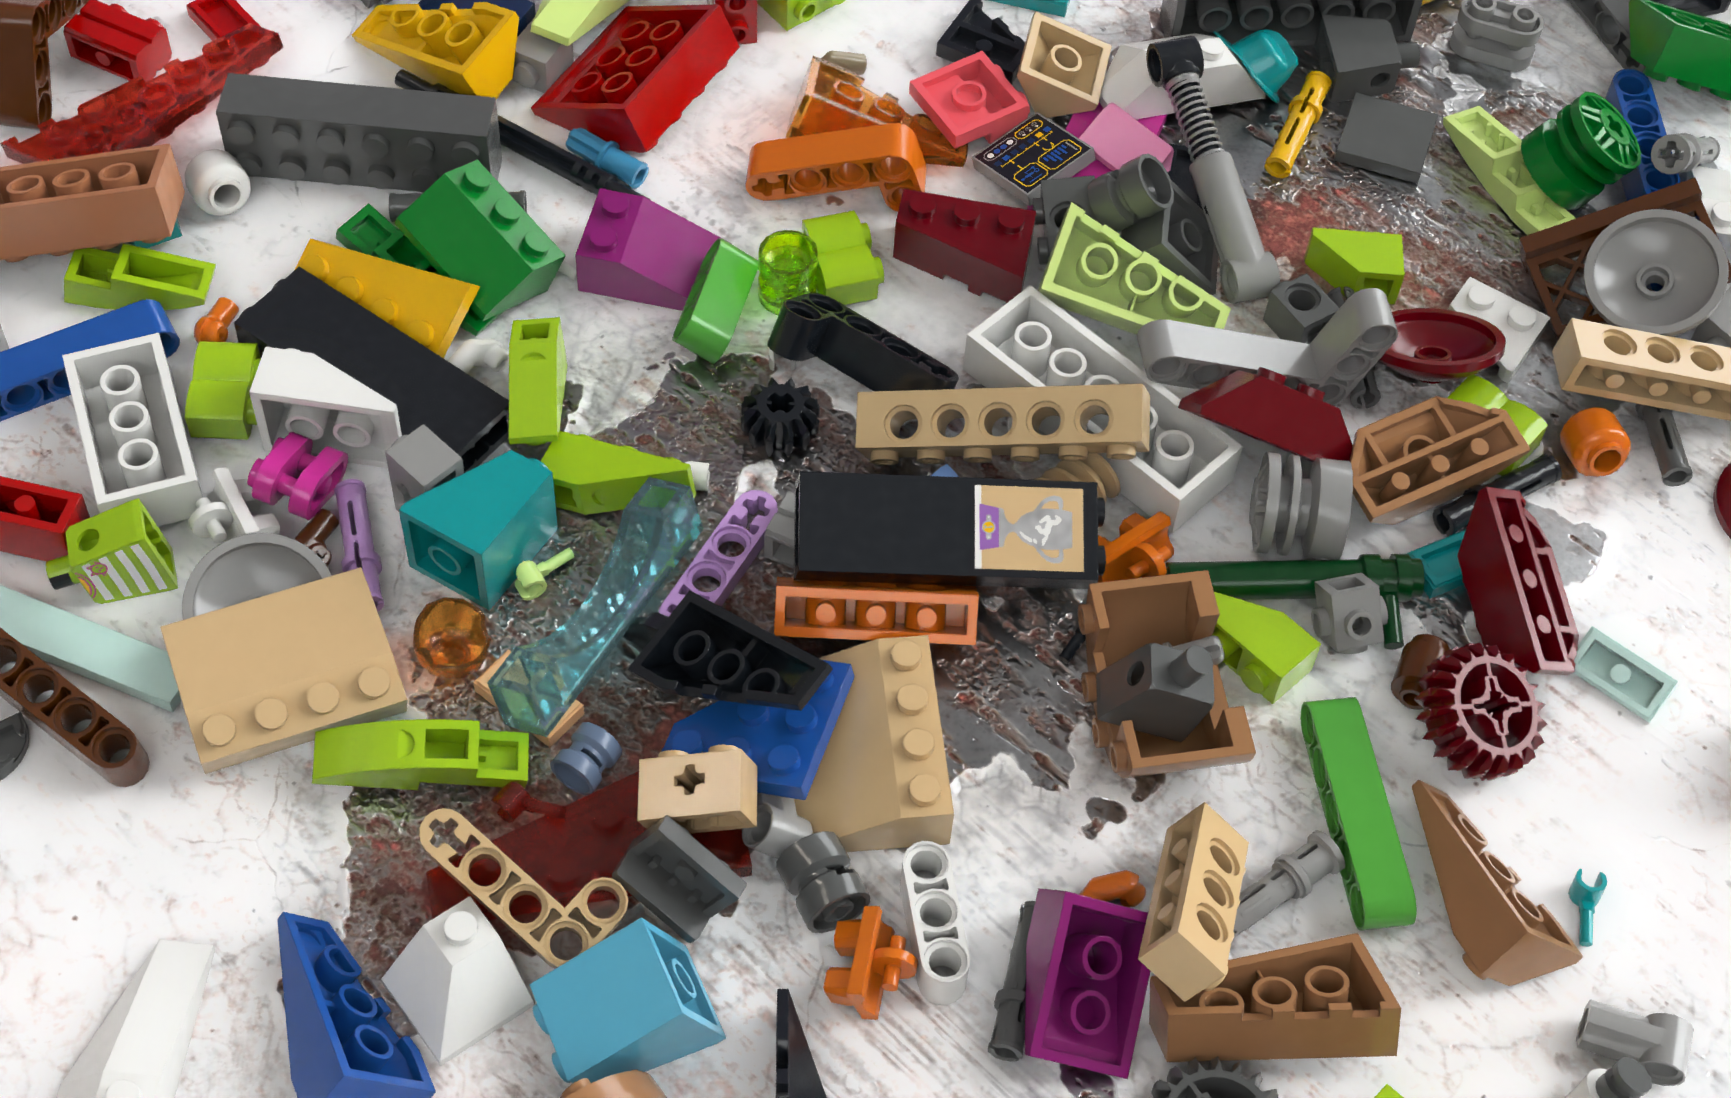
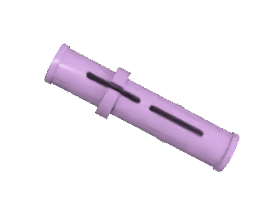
[334,479,384,612]

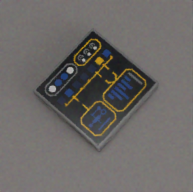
[972,112,1096,206]

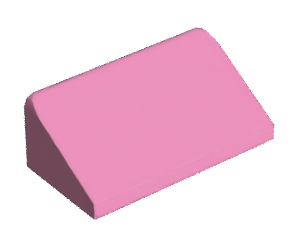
[1079,102,1174,172]

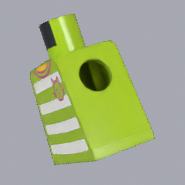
[46,498,178,604]

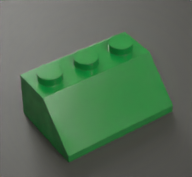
[1629,0,1731,101]
[394,160,566,321]

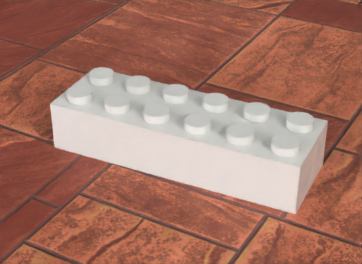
[963,285,1243,534]

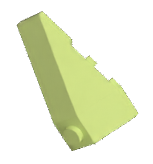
[530,0,630,46]

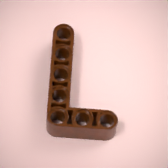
[0,0,89,130]
[0,628,150,787]

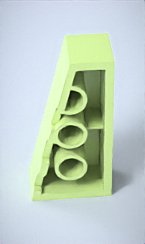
[1038,202,1231,335]

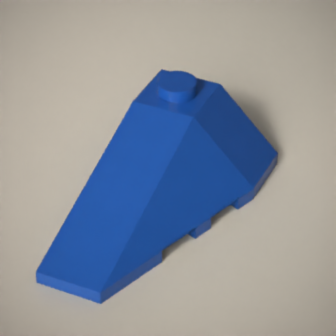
[277,912,436,1098]

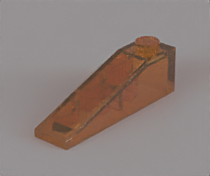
[786,55,968,167]

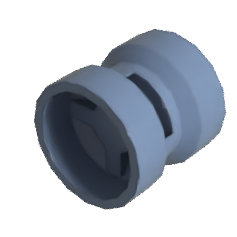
[550,722,622,795]

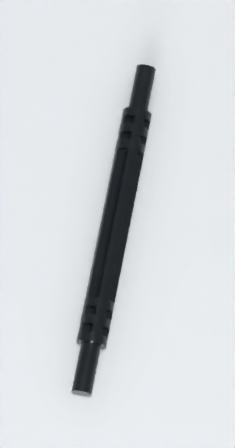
[394,69,650,200]

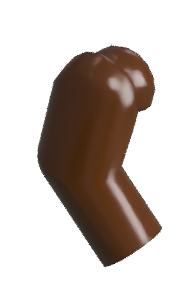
[294,508,340,568]

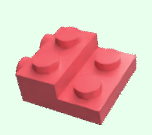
[909,51,1030,149]

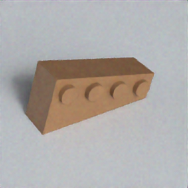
[1149,933,1401,1062]

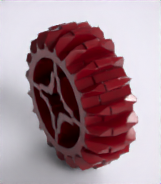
[1414,642,1547,781]

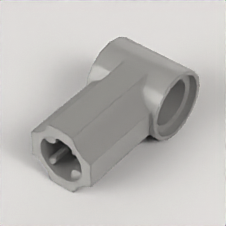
[742,793,813,859]
[1576,999,1694,1086]

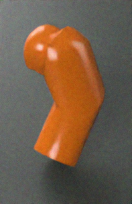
[194,297,239,344]

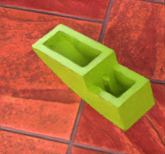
[64,243,216,310]

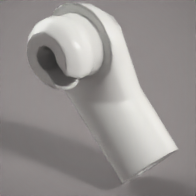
[448,339,509,373]

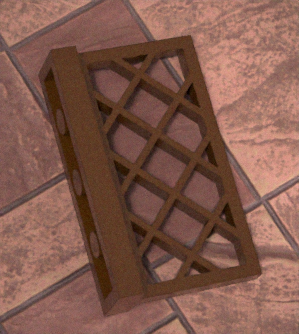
[1520,178,1731,341]

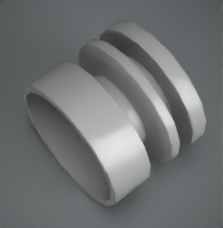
[1249,452,1353,560]

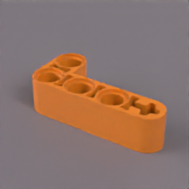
[745,123,927,212]

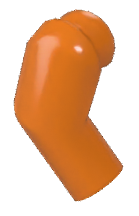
[1079,870,1146,908]

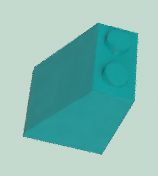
[399,450,558,611]

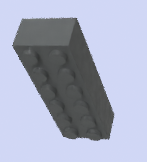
[1160,0,1423,46]
[216,73,502,193]

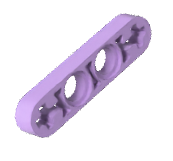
[659,490,778,617]

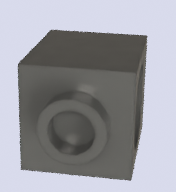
[1263,273,1339,344]

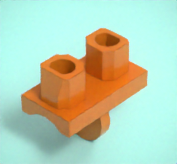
[1098,511,1174,583]
[824,906,918,1020]

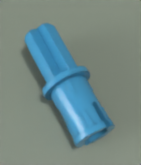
[566,128,649,189]

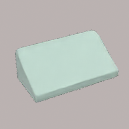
[1574,626,1678,723]

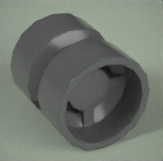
[1088,154,1174,232]
[776,831,871,933]

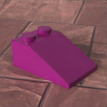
[575,188,732,311]
[1025,888,1151,1079]

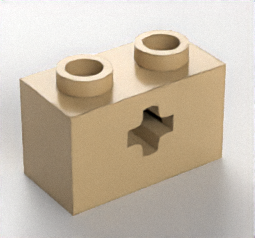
[637,745,758,834]

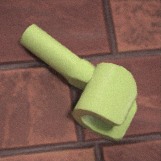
[515,548,574,601]

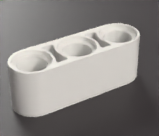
[900,841,970,1005]

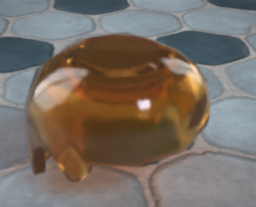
[413,597,491,679]

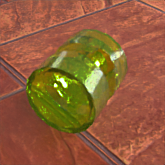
[758,230,818,315]

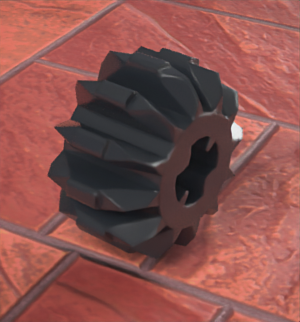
[741,377,820,458]

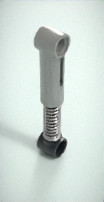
[1146,36,1280,304]

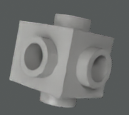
[1311,573,1388,654]

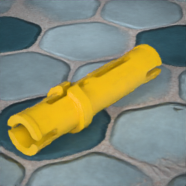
[1264,71,1332,178]

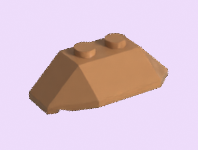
[1350,396,1531,525]

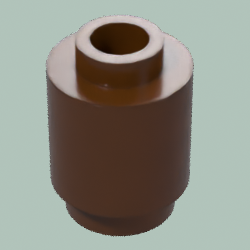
[1391,634,1450,710]

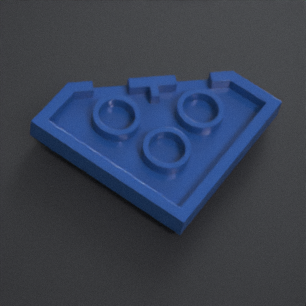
[662,660,855,800]

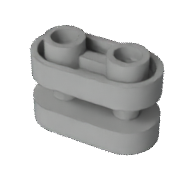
[1450,0,1544,72]

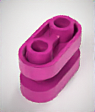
[247,432,348,520]

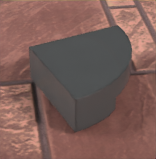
[0,712,29,781]

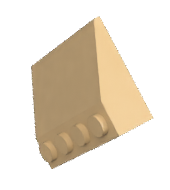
[160,567,408,774]
[794,635,954,852]

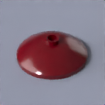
[1378,308,1506,384]

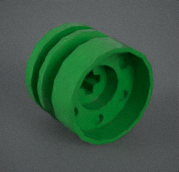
[1521,92,1641,210]

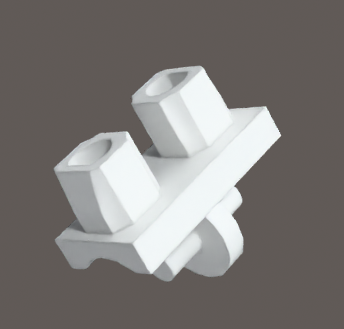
[189,467,280,543]

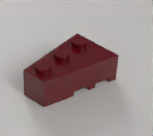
[893,189,1036,303]

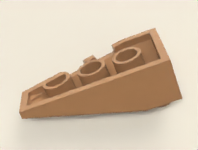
[1411,780,1583,987]

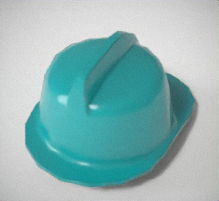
[1213,29,1298,104]

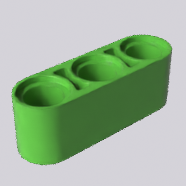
[672,238,760,364]

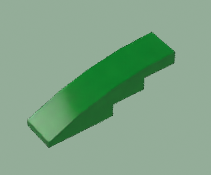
[335,203,504,336]

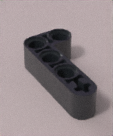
[767,293,959,392]

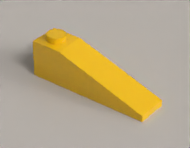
[352,2,519,99]

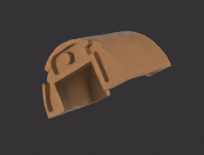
[1078,570,1256,778]

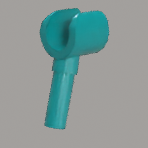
[1568,869,1608,947]

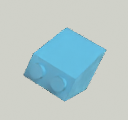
[529,917,726,1083]

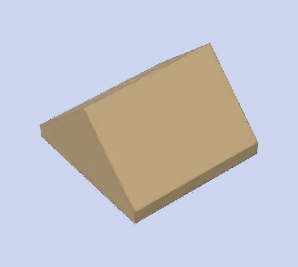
[1017,11,1112,118]

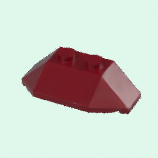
[1178,367,1353,462]
[1457,487,1579,676]

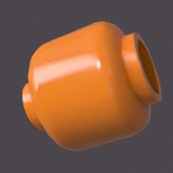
[1560,407,1631,477]

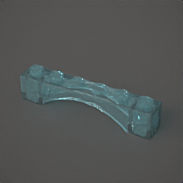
[487,477,704,737]

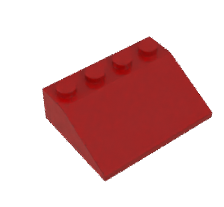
[531,4,740,153]

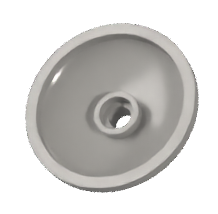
[1584,209,1729,336]
[182,533,332,620]

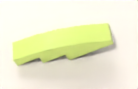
[1443,106,1576,235]

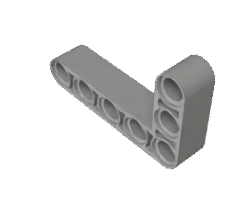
[1137,288,1398,406]

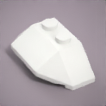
[1099,33,1266,119]

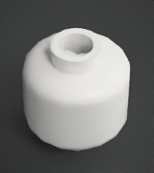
[184,149,251,216]

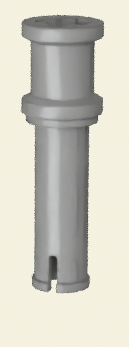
[1651,133,1720,174]
[1233,830,1345,937]

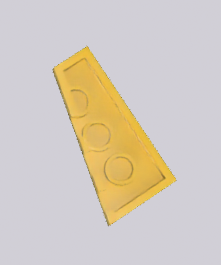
[295,238,480,358]

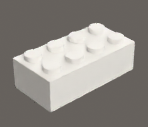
[62,333,203,527]

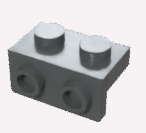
[612,815,747,943]

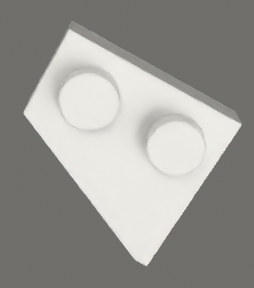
[1448,277,1551,383]

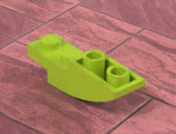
[312,719,529,790]

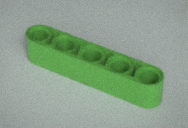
[1300,697,1417,931]

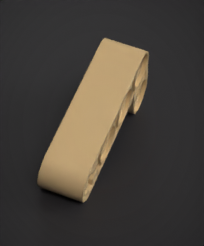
[419,808,628,969]

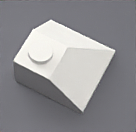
[381,896,534,1066]

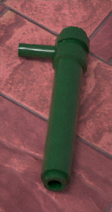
[1166,554,1425,650]

